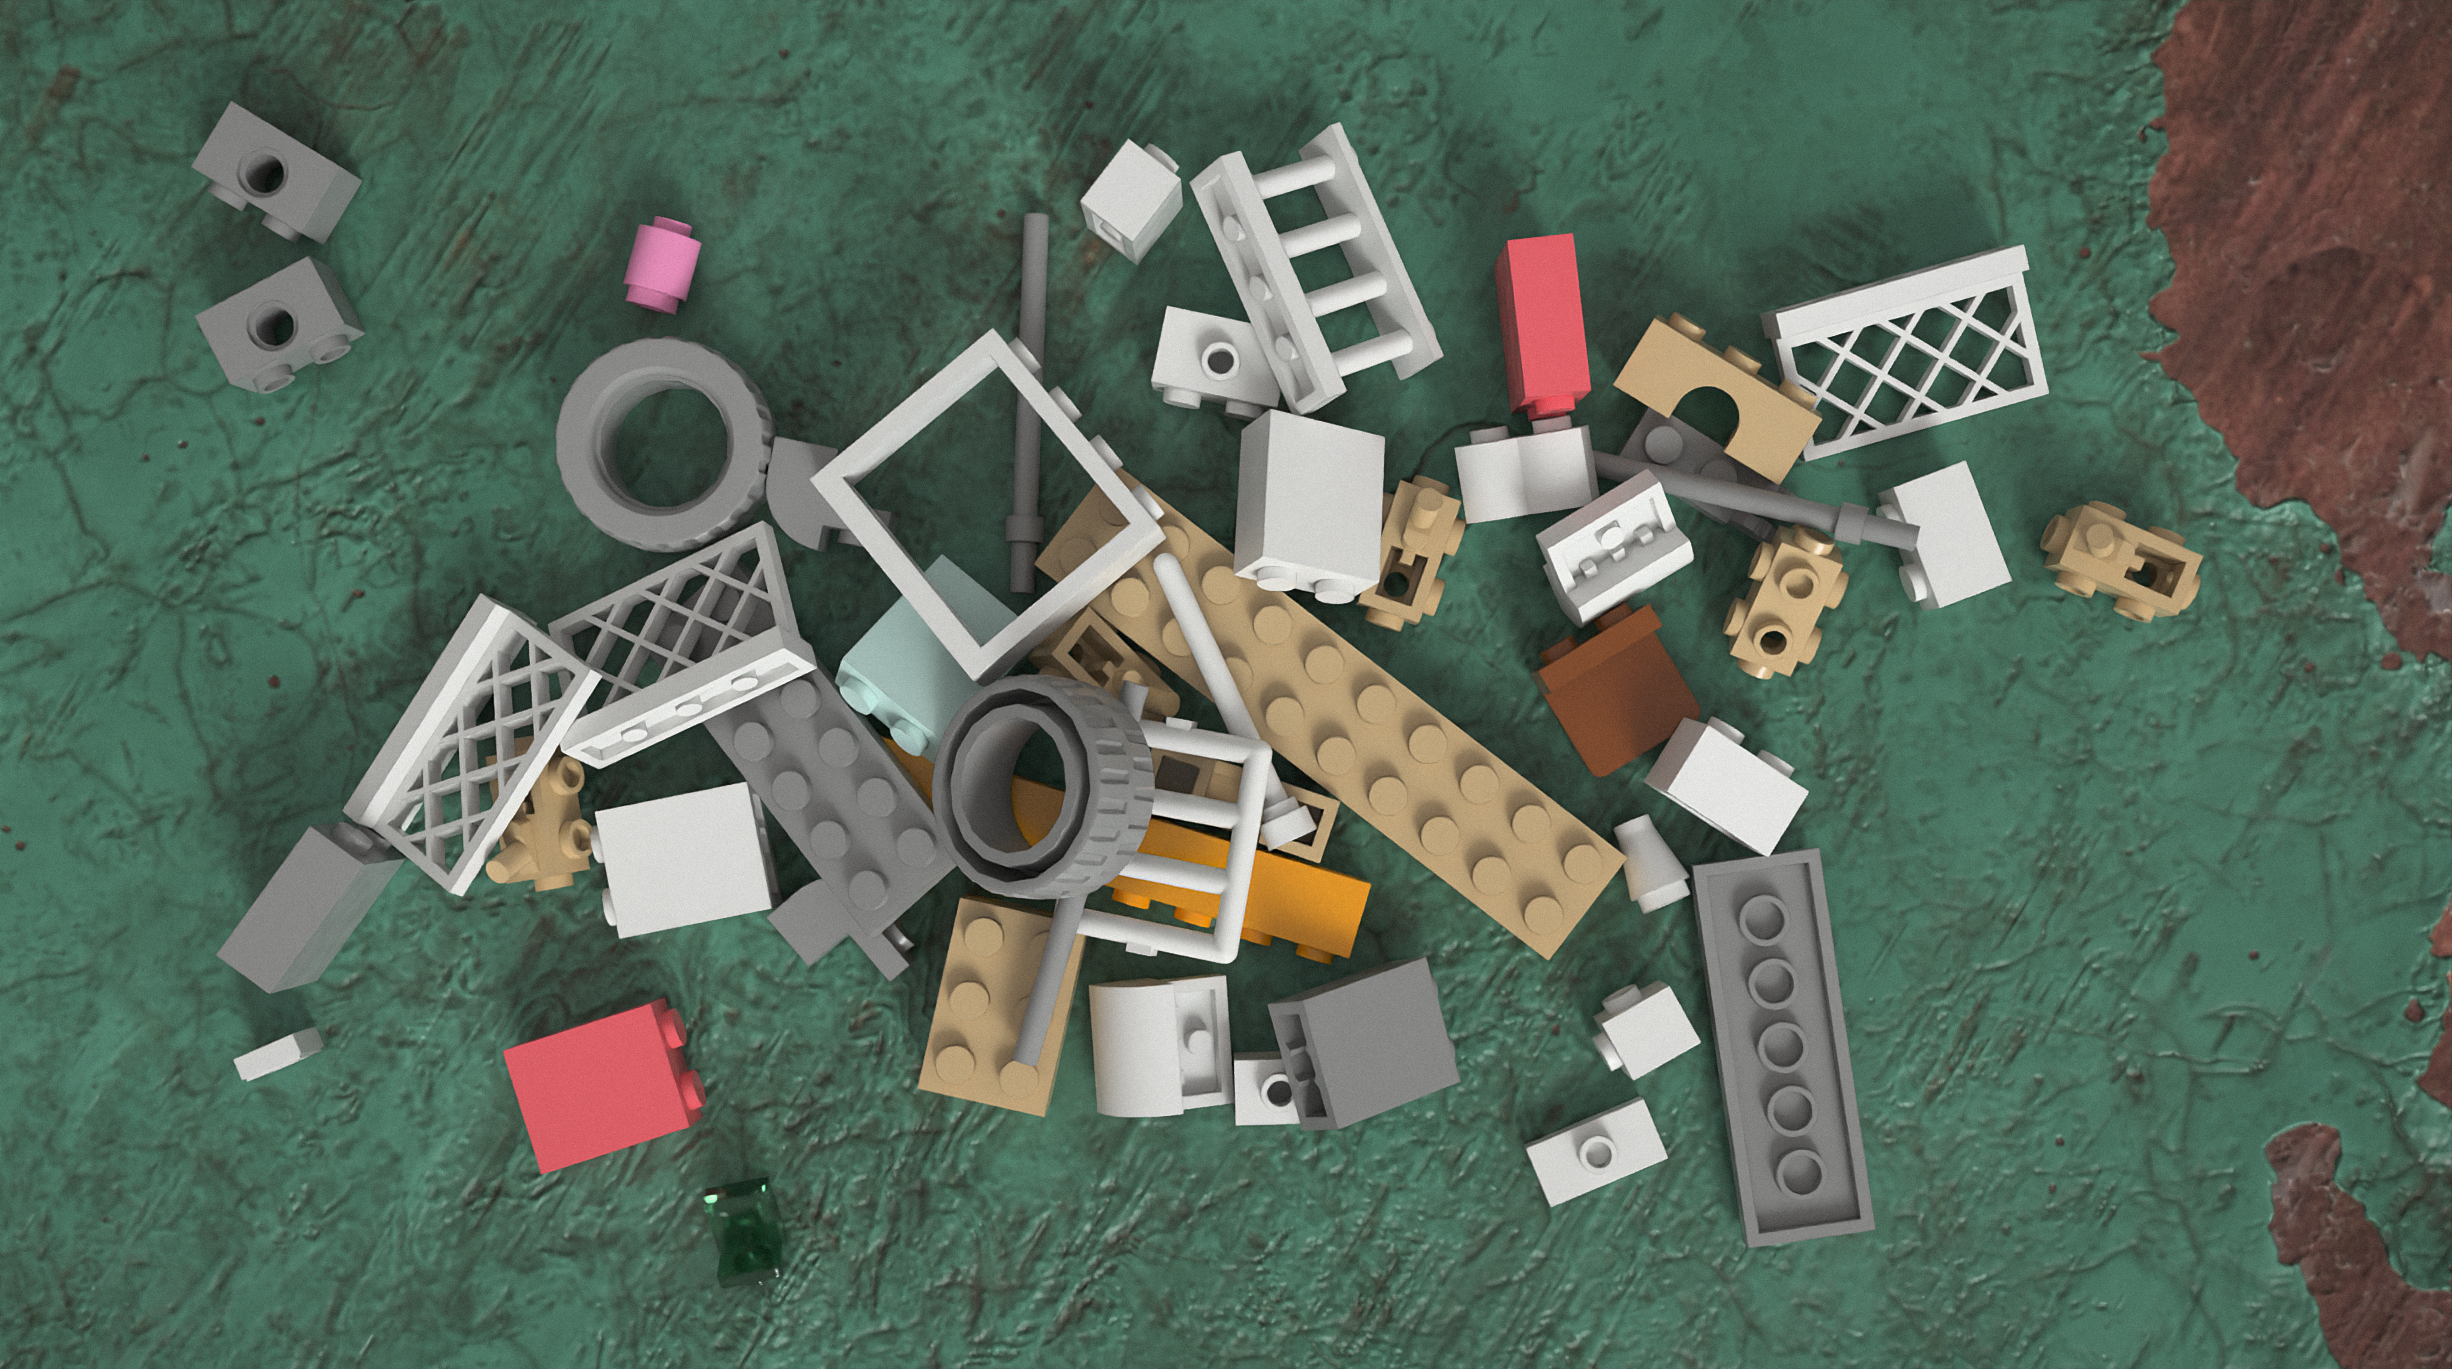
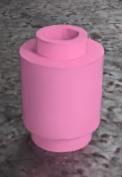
[623,216,702,315]

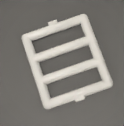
[1053,717,1273,964]

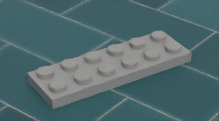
[650,560,957,937]
[1688,847,1876,1248]

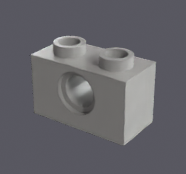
[191,101,363,245]
[195,256,366,394]

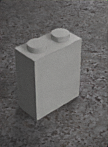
[216,821,406,994]
[1267,957,1461,1130]

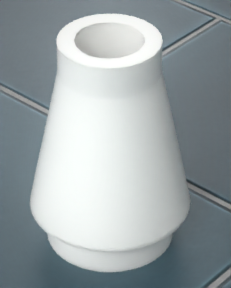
[1613,814,1691,914]

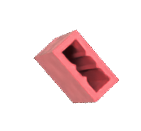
[1494,233,1591,422]
[503,997,706,1175]

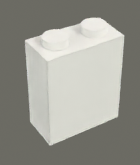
[1233,409,1385,604]
[590,782,783,939]

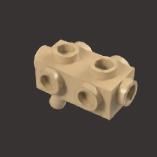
[1356,475,1466,632]
[2040,501,2203,623]
[1722,524,1849,679]
[1028,606,1180,722]
[485,735,593,892]

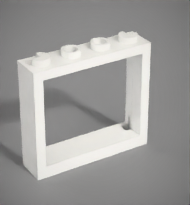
[809,328,1166,687]

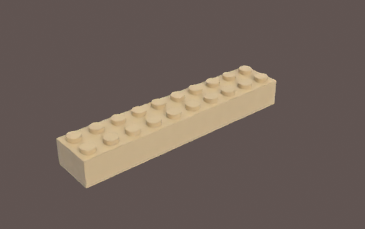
[1034,467,1627,961]

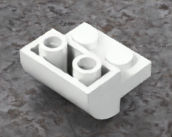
[1536,468,1694,628]
[1089,973,1235,1117]

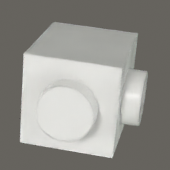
[1592,980,1701,1081]
[1234,1051,1300,1126]

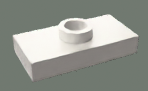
[1524,1096,1668,1207]

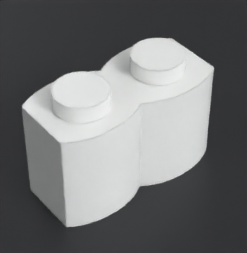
[1454,415,1600,524]

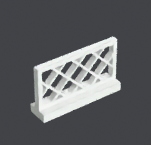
[1760,244,2049,462]
[548,520,818,769]
[342,593,603,896]

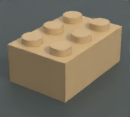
[917,893,1088,1117]

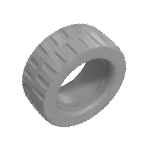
[554,336,777,553]
[932,674,1155,900]

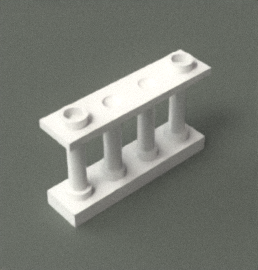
[1189,122,1444,416]

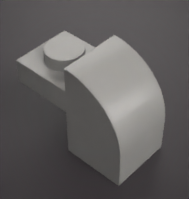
[766,436,899,554]
[767,878,917,982]

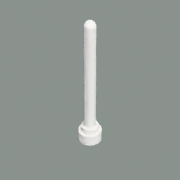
[1153,553,1317,851]

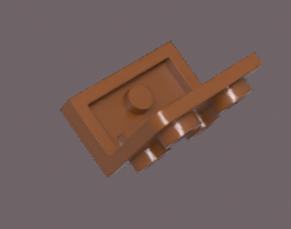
[1529,601,1701,777]

